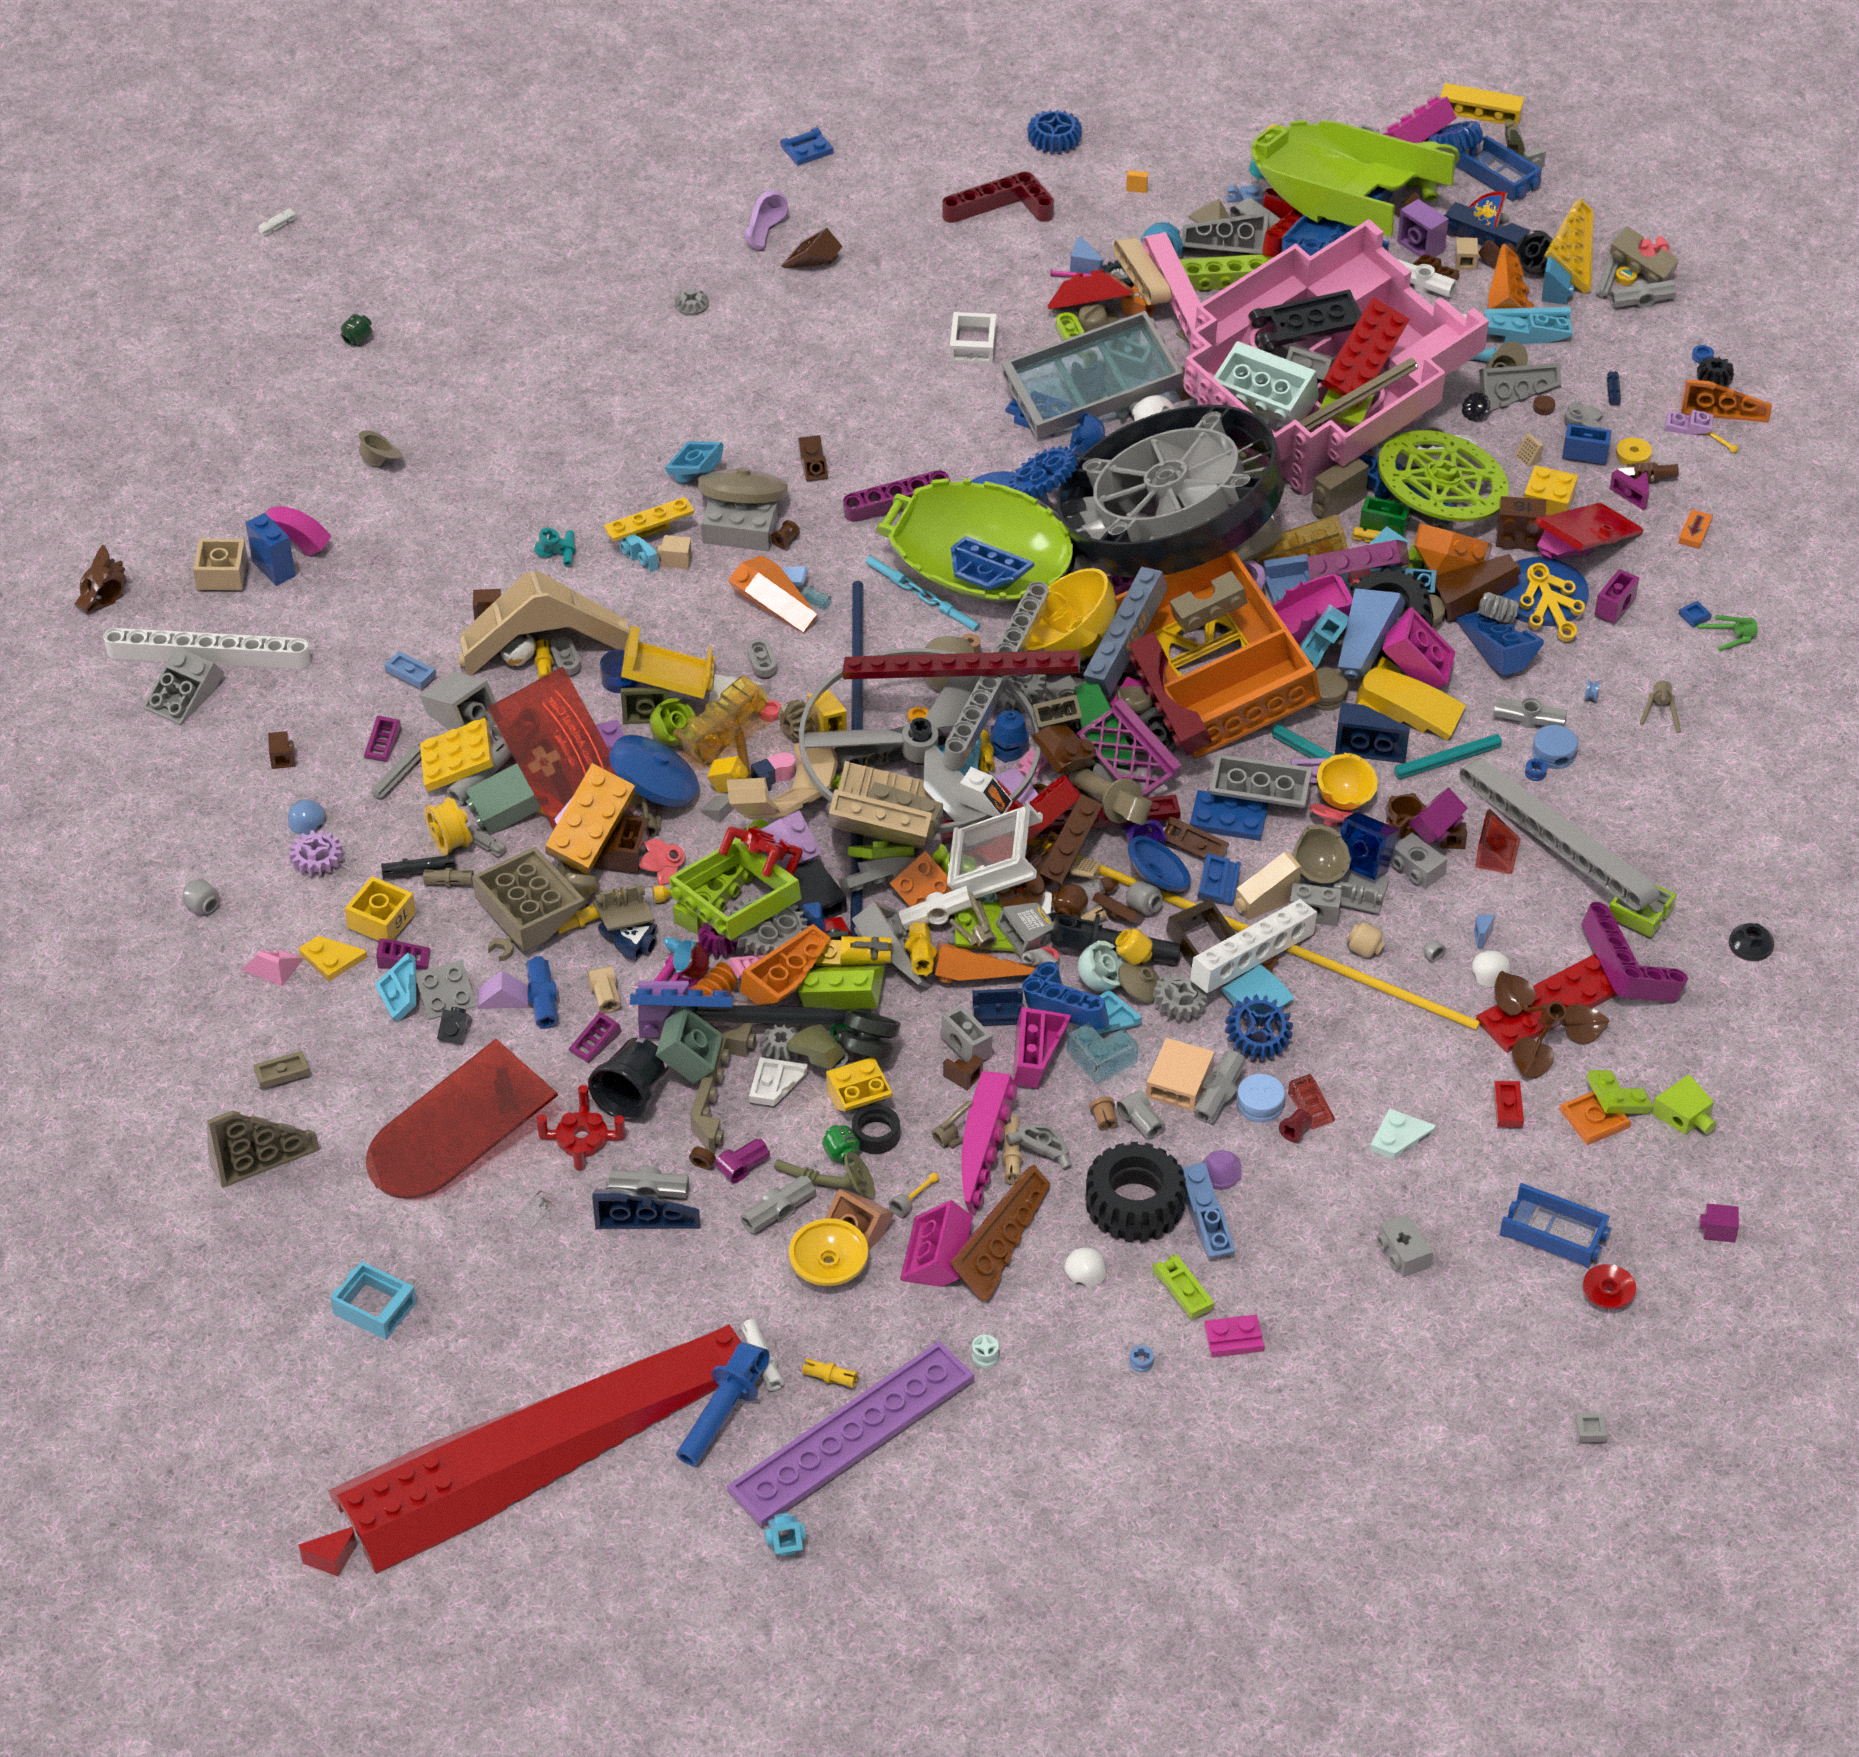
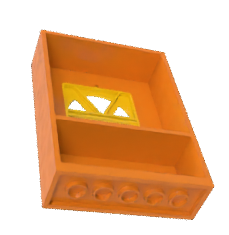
[1115,550,1321,759]

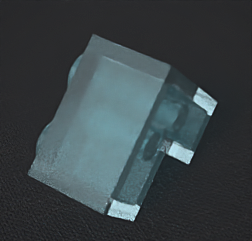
[1067,1023,1139,1085]

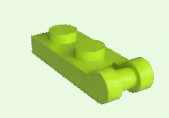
[1152,1254,1214,1320]

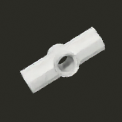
[1398,259,1457,298]
[899,886,973,931]

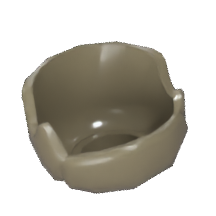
[1117,686,1153,715]

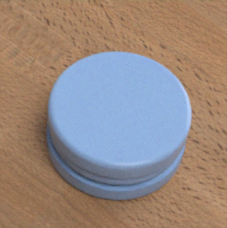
[1237,1074,1285,1123]

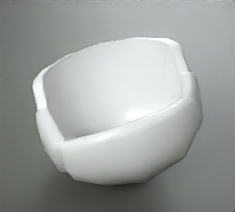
[1472,950,1510,987]
[1064,1247,1107,1288]

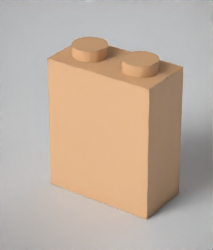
[1146,1038,1214,1111]

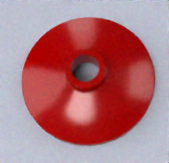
[1582,1264,1636,1309]

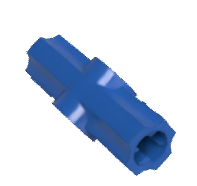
[526,956,558,1029]

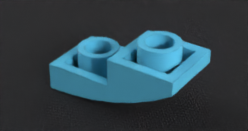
[620,534,658,572]

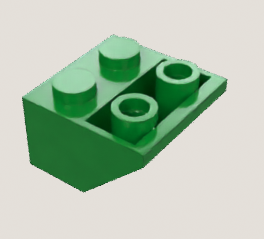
[1360,496,1413,537]

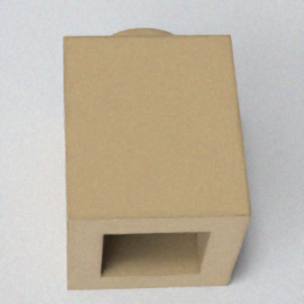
[1454,237,1478,270]
[657,535,692,569]

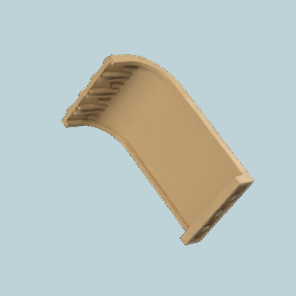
[828,761,934,850]

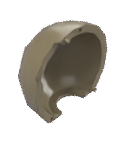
[923,636,974,692]
[1291,824,1351,886]

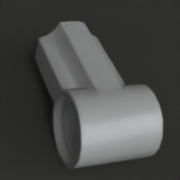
[1116,1090,1165,1139]

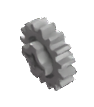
[1153,973,1208,1020]

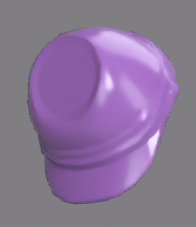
[1202,1150,1241,1190]

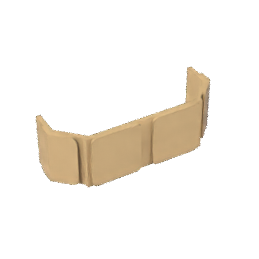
[726,743,838,819]

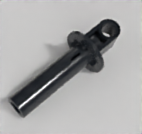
[1050,914,1180,965]

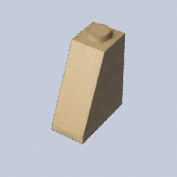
[1234,851,1301,920]

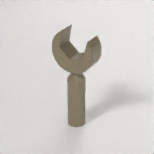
[488,935,514,961]

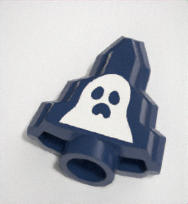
[598,921,657,961]

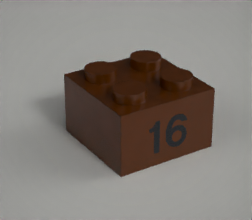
[1496,496,1546,550]

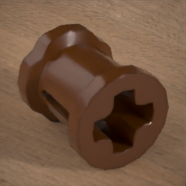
[771,520,800,549]

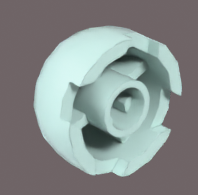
[1078,941,1125,992]

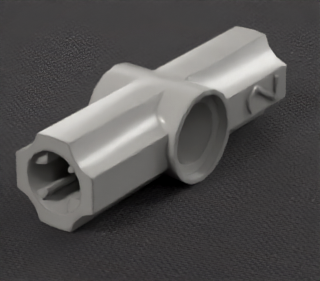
[1609,280,1676,308]
[1493,697,1567,728]
[1193,1050,1246,1124]
[608,1166,689,1198]
[740,1176,816,1234]

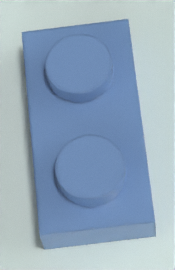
[384,651,436,690]

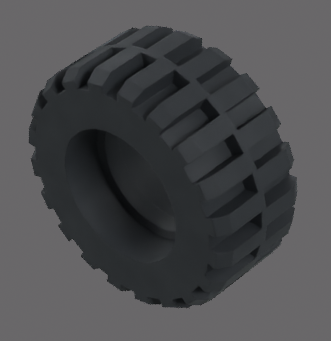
[1346,568,1434,659]
[1085,1142,1186,1242]

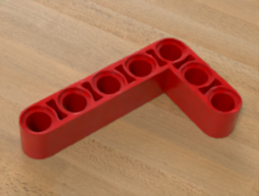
[1262,188,1304,257]
[975,775,1081,866]

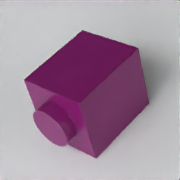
[1699,1203,1739,1243]

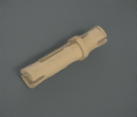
[1002,1114,1022,1184]

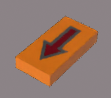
[1678,509,1713,549]

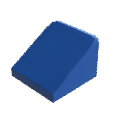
[802,902,825,933]

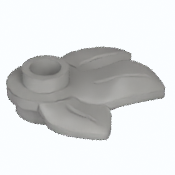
[1564,402,1603,428]

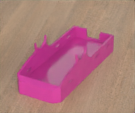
[1272,574,1353,644]

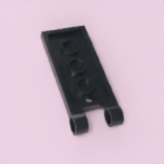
[1248,289,1362,353]

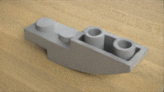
[838,857,917,892]

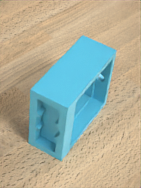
[331,1261,417,1340]

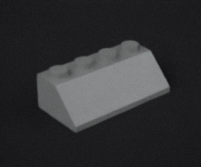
[1209,754,1312,808]

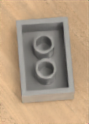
[701,497,778,552]

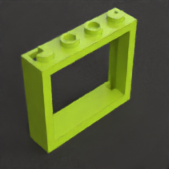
[669,838,801,941]

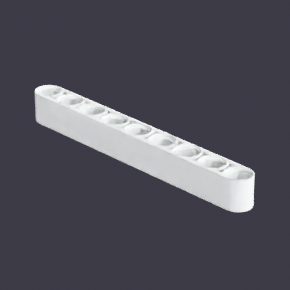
[103,628,311,669]

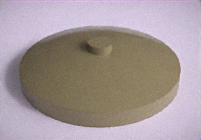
[698,467,788,503]

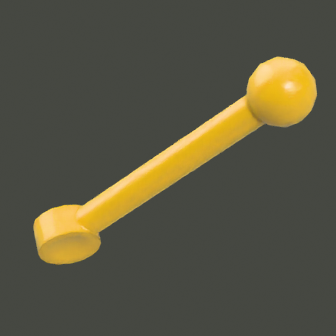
[1704,431,1738,453]

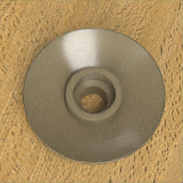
[1118,961,1161,1003]

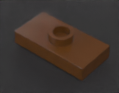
[1092,892,1145,925]

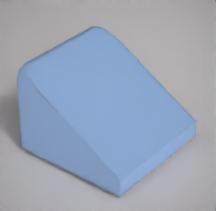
[782,566,808,588]

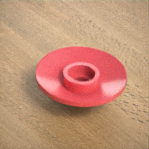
[1309,803,1357,827]

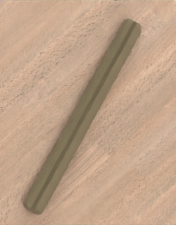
[1299,358,1418,431]

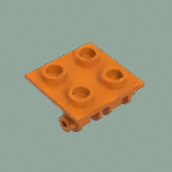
[890,851,953,907]

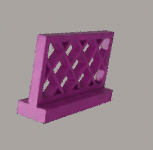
[1076,698,1182,798]

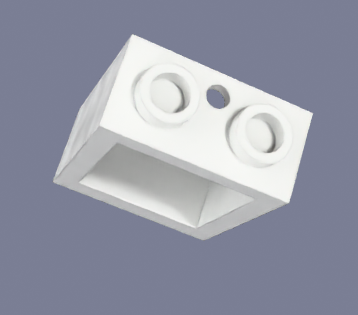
[950,312,996,364]

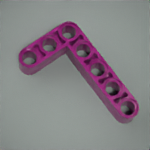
[843,470,951,522]
[1581,902,1688,1002]

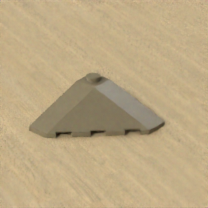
[207,1111,319,1188]

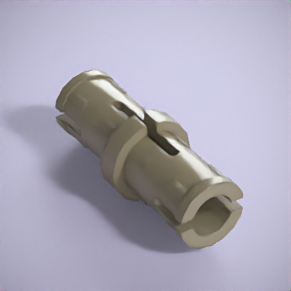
[423,868,474,887]

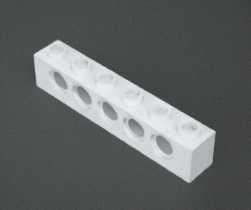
[1190,899,1317,993]

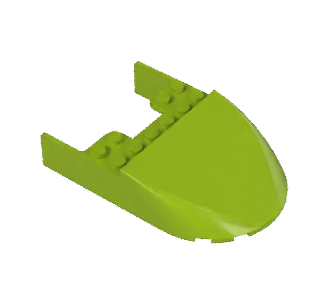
[1251,120,1455,236]

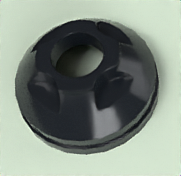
[1728,923,1774,961]

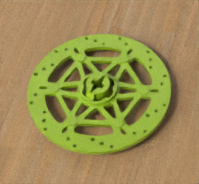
[1378,430,1509,522]

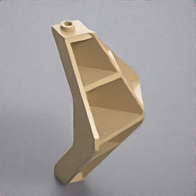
[458,571,629,675]

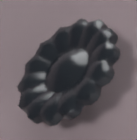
[1462,392,1491,421]

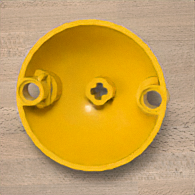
[1024,568,1117,662]

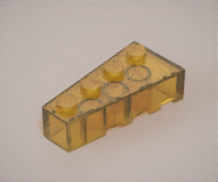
[1255,514,1348,567]
[673,675,769,768]

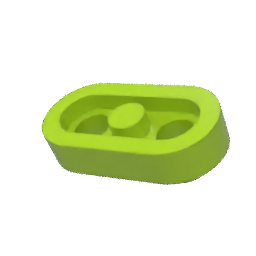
[1056,312,1084,340]

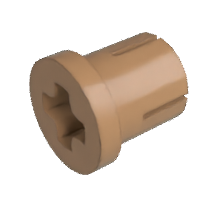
[1089,1096,1118,1131]

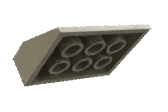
[472,846,585,952]

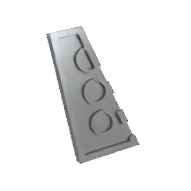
[1479,363,1561,412]

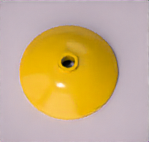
[789,1218,868,1286]

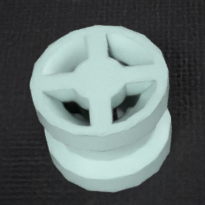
[972,1335,999,1369]

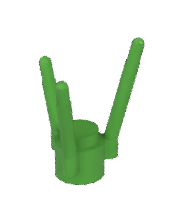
[1697,615,1758,651]

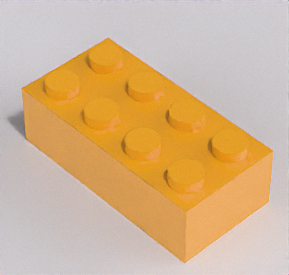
[545,763,635,875]

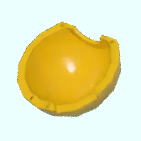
[1317,753,1378,810]

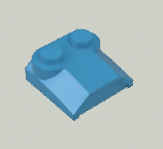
[665,441,724,483]

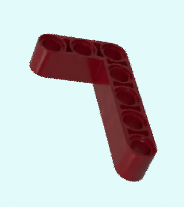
[942,171,1054,223]

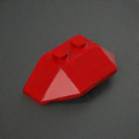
[1047,269,1135,310]

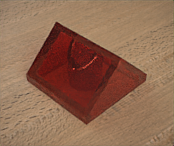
[1475,809,1521,874]

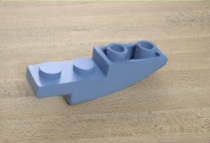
[1182,1163,1235,1258]

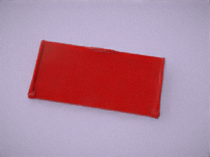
[1535,502,1643,550]

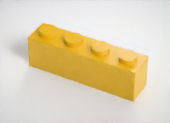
[1440,83,1525,125]

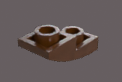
[1413,254,1460,281]

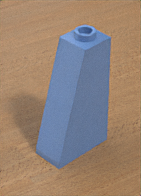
[1338,588,1405,679]

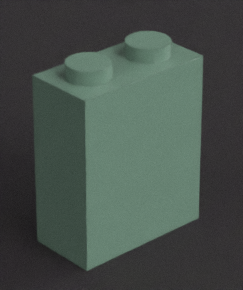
[466,763,541,835]

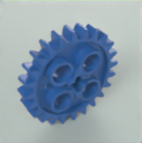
[1009,446,1078,498]

